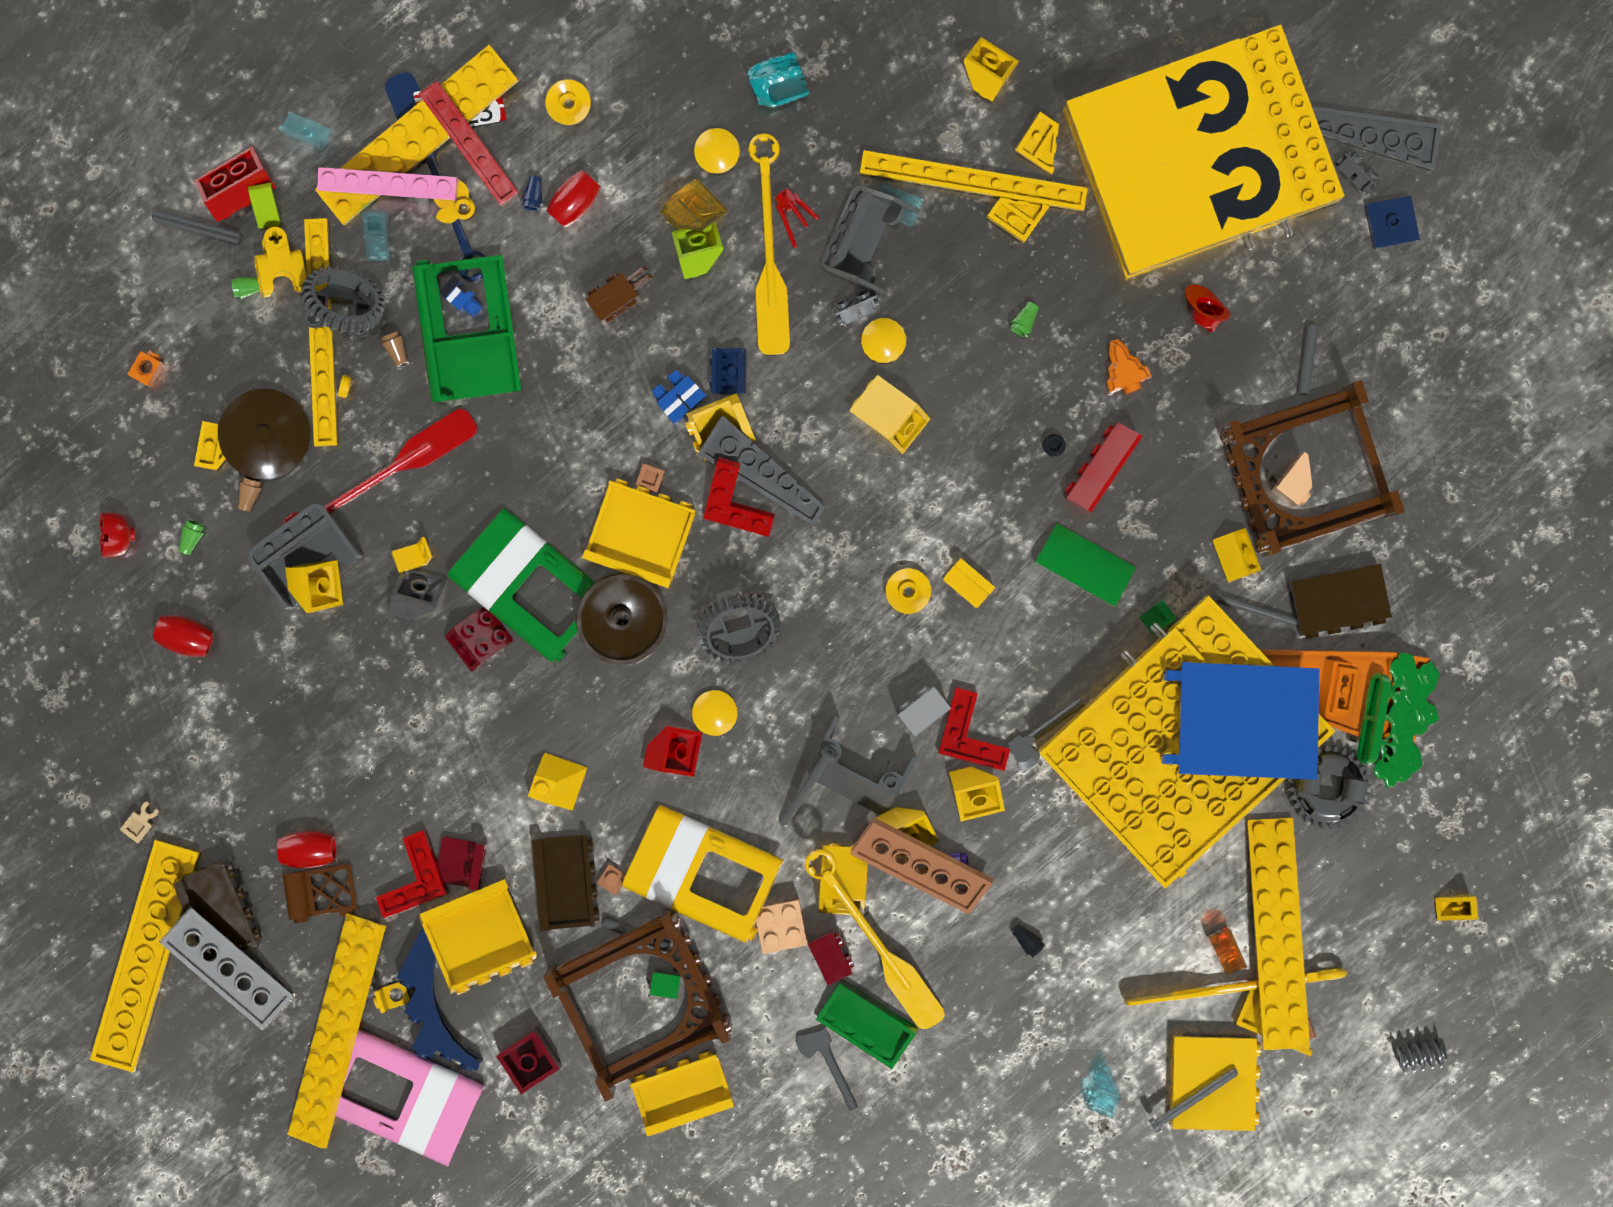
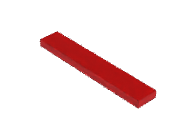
[418,80,518,205]

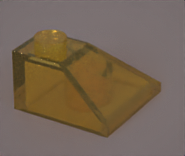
[659,178,728,231]

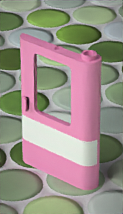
[336,1029,484,1167]

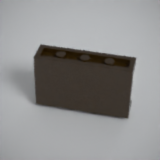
[1288,564,1392,639]
[532,834,600,931]
[173,859,262,960]

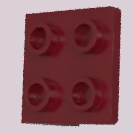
[444,607,513,672]
[437,837,488,891]

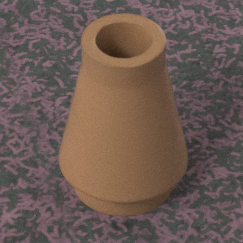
[381,331,408,366]
[237,476,262,512]

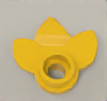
[434,180,475,223]

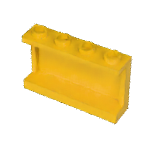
[629,1050,734,1137]

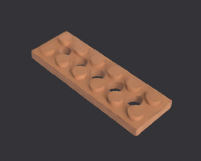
[851,818,993,914]

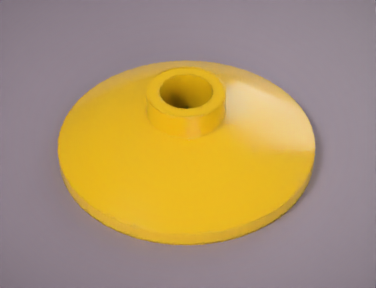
[545,80,591,125]
[886,568,931,614]

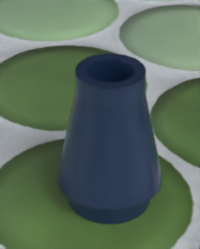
[520,176,543,211]

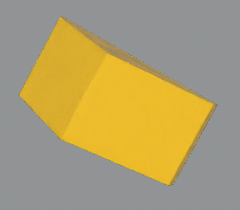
[1435,894,1478,921]

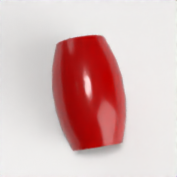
[546,170,601,228]
[153,616,214,657]
[277,831,336,868]

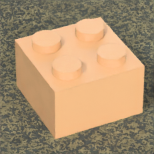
[756,898,808,954]

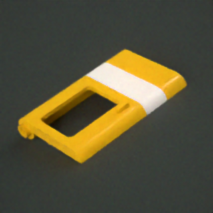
[622,805,784,943]

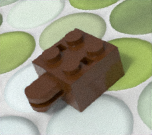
[585,266,653,326]

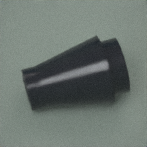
[1012,924,1046,958]

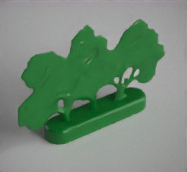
[1357,653,1439,789]

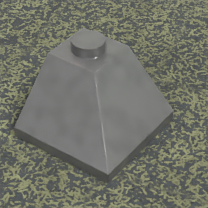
[388,568,448,620]

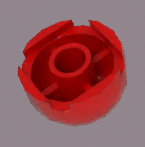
[99,512,135,558]

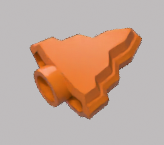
[1107,339,1152,395]

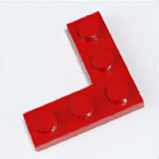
[703,458,775,537]
[938,687,1010,771]
[376,830,448,919]

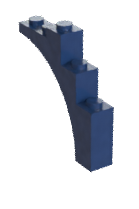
[396,928,483,1072]

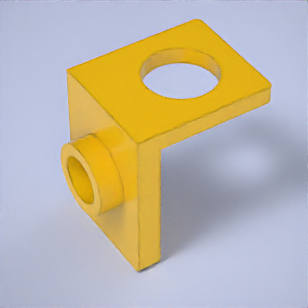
[391,537,432,573]
[373,982,410,1013]

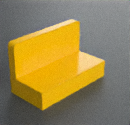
[1213,528,1261,582]
[943,558,996,608]

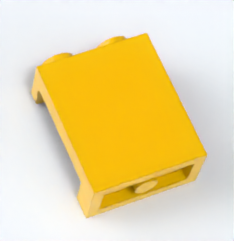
[685,393,756,460]

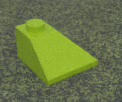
[671,220,724,279]

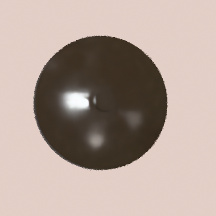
[218,389,310,480]
[576,573,667,665]

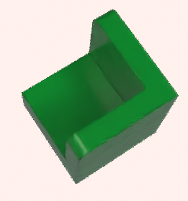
[1140,600,1176,635]
[650,972,681,999]

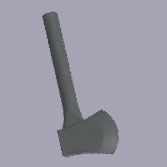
[1008,698,1085,769]
[797,1028,858,1111]

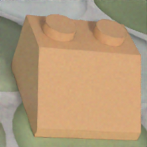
[1270,452,1312,507]

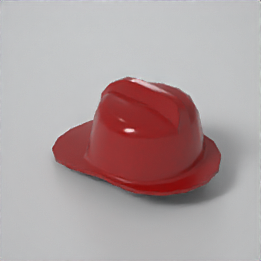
[1185,285,1231,332]

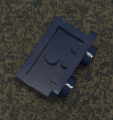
[709,347,746,395]

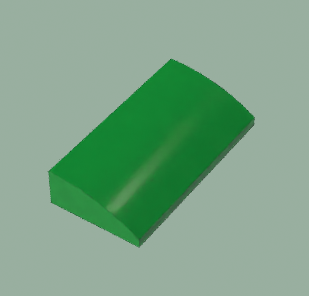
[1035,523,1136,607]
[815,979,918,1069]

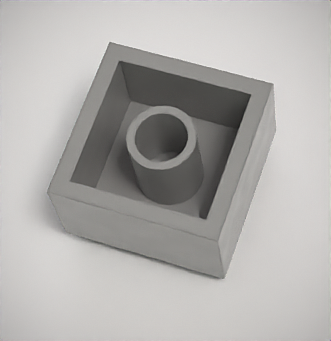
[897,686,951,737]

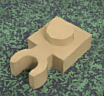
[120,801,160,844]

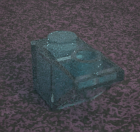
[362,211,390,261]
[1084,1063,1121,1119]

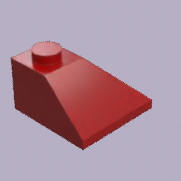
[643,726,703,777]

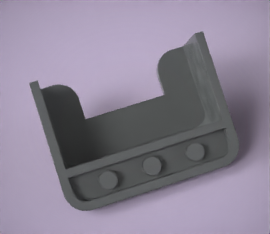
[248,504,363,610]

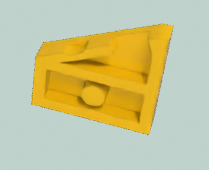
[1014,112,1059,175]
[986,197,1049,243]

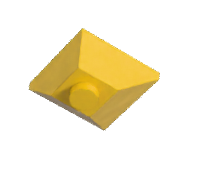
[964,37,1019,102]
[285,560,343,613]
[528,753,588,811]
[949,767,1005,822]
[876,807,940,859]

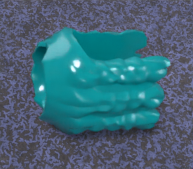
[747,52,809,108]

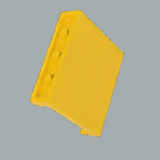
[582,478,696,589]
[419,879,537,995]
[1170,1034,1261,1131]

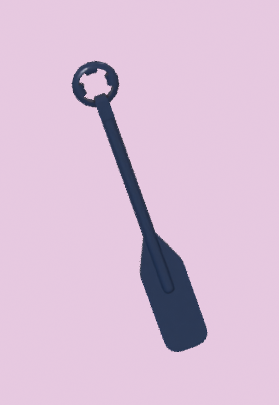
[385,72,486,282]

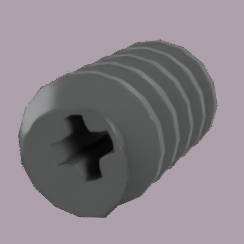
[1396,1038,1447,1074]

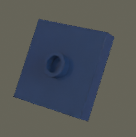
[1365,196,1420,250]

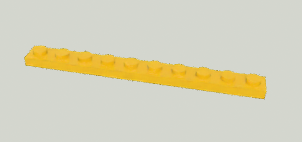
[860,150,1088,212]
[304,218,338,447]

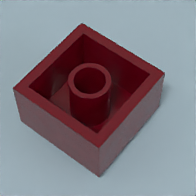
[808,929,855,986]
[496,1028,562,1095]

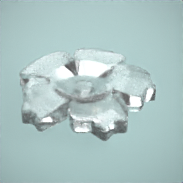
[937,131,964,155]

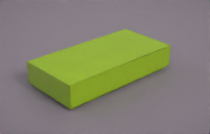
[248,183,281,229]

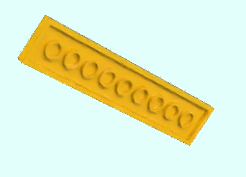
[315,45,519,225]
[1246,818,1310,1050]
[90,840,200,1073]
[287,913,386,1148]

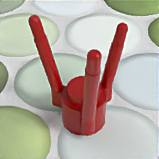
[775,188,819,248]

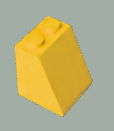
[849,375,930,454]
[818,843,868,916]

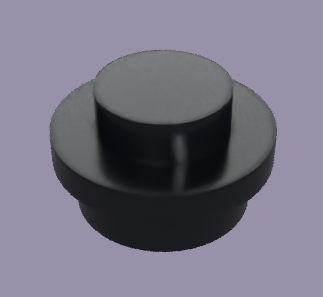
[1043,434,1066,457]

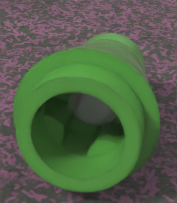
[231,276,260,299]
[1010,302,1039,337]
[178,520,204,555]

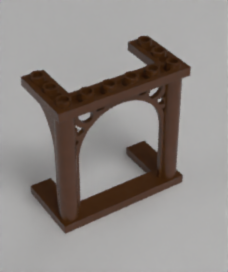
[1219,380,1405,557]
[543,908,733,1102]

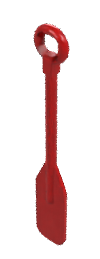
[281,409,477,526]

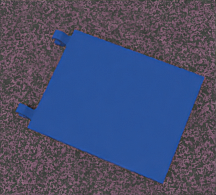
[1162,662,1320,780]

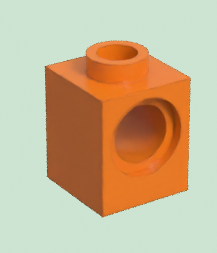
[127,350,165,388]

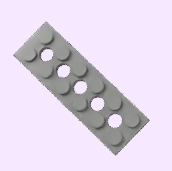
[159,907,293,1031]

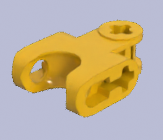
[254,227,307,298]

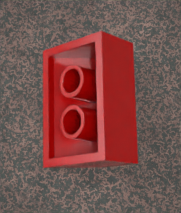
[194,146,276,222]

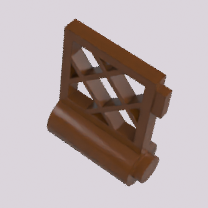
[282,864,357,924]

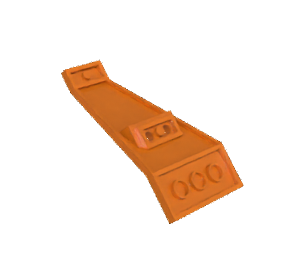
[1259,649,1430,743]

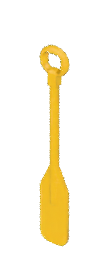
[748,133,790,355]
[805,849,945,1029]
[1124,969,1347,1005]

